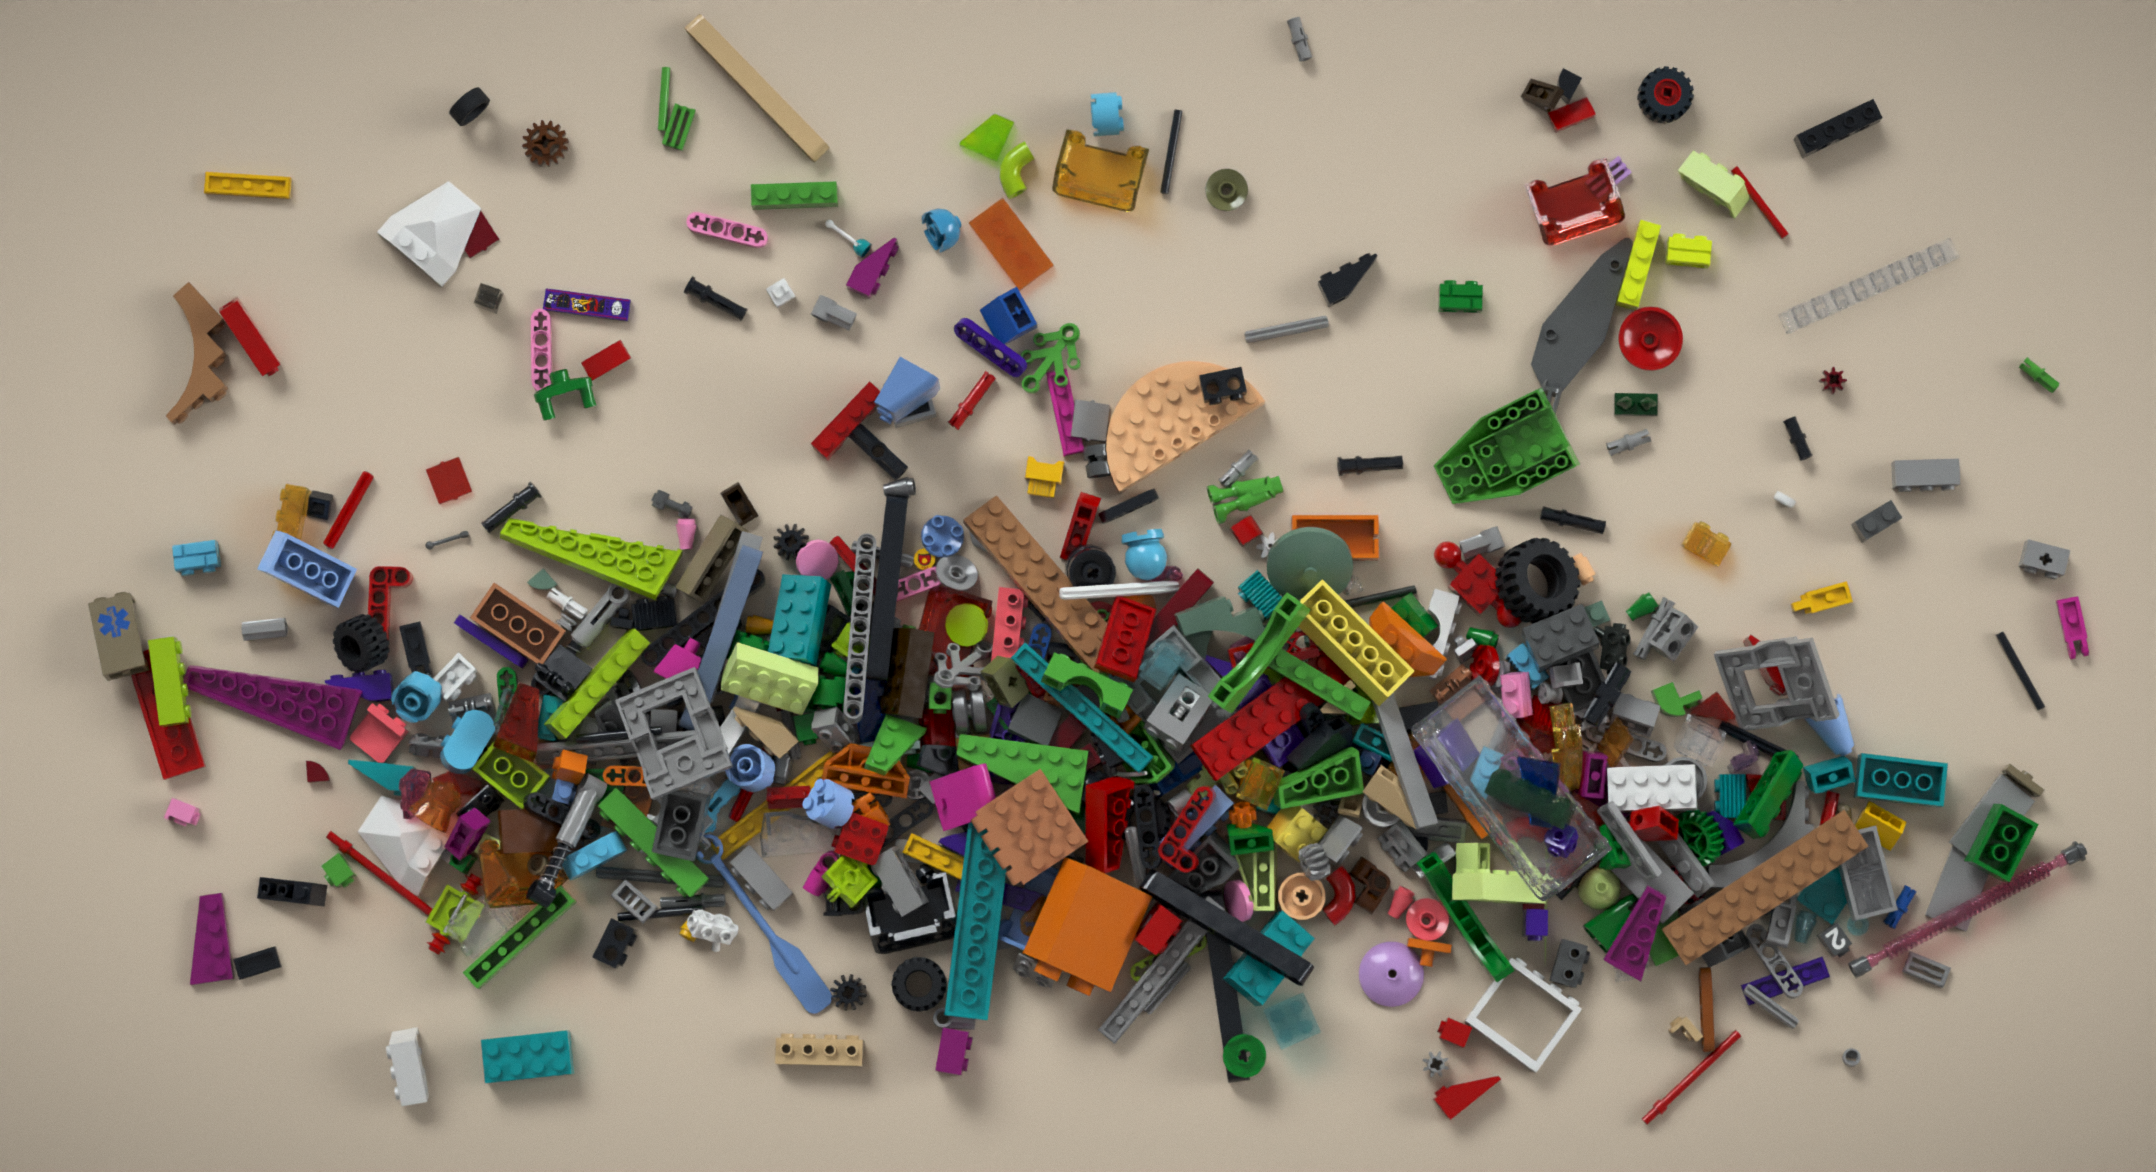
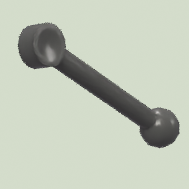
[425,531,469,550]

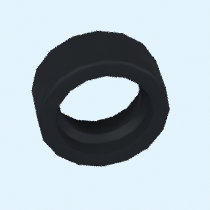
[449,87,490,126]

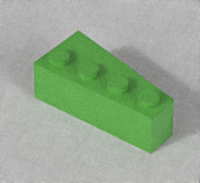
[1271,746,1364,809]

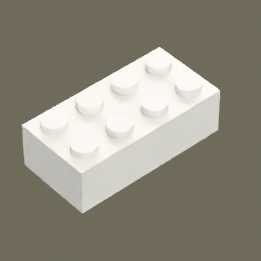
[1607,764,1697,813]

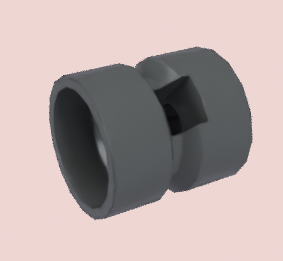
[1083,444,1111,478]

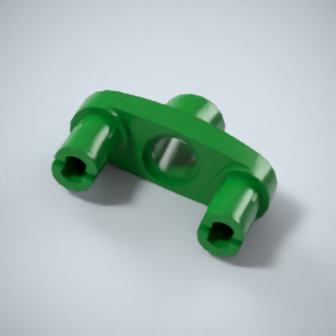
[533,369,596,421]

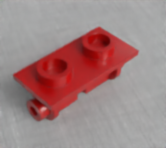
[767,786,811,809]

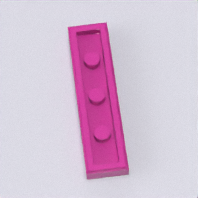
[1046,368,1084,457]

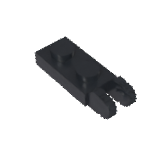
[399,621,433,678]

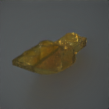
[1549,703,1582,792]

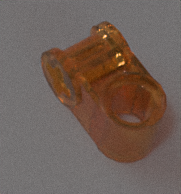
[1020,895,1047,936]

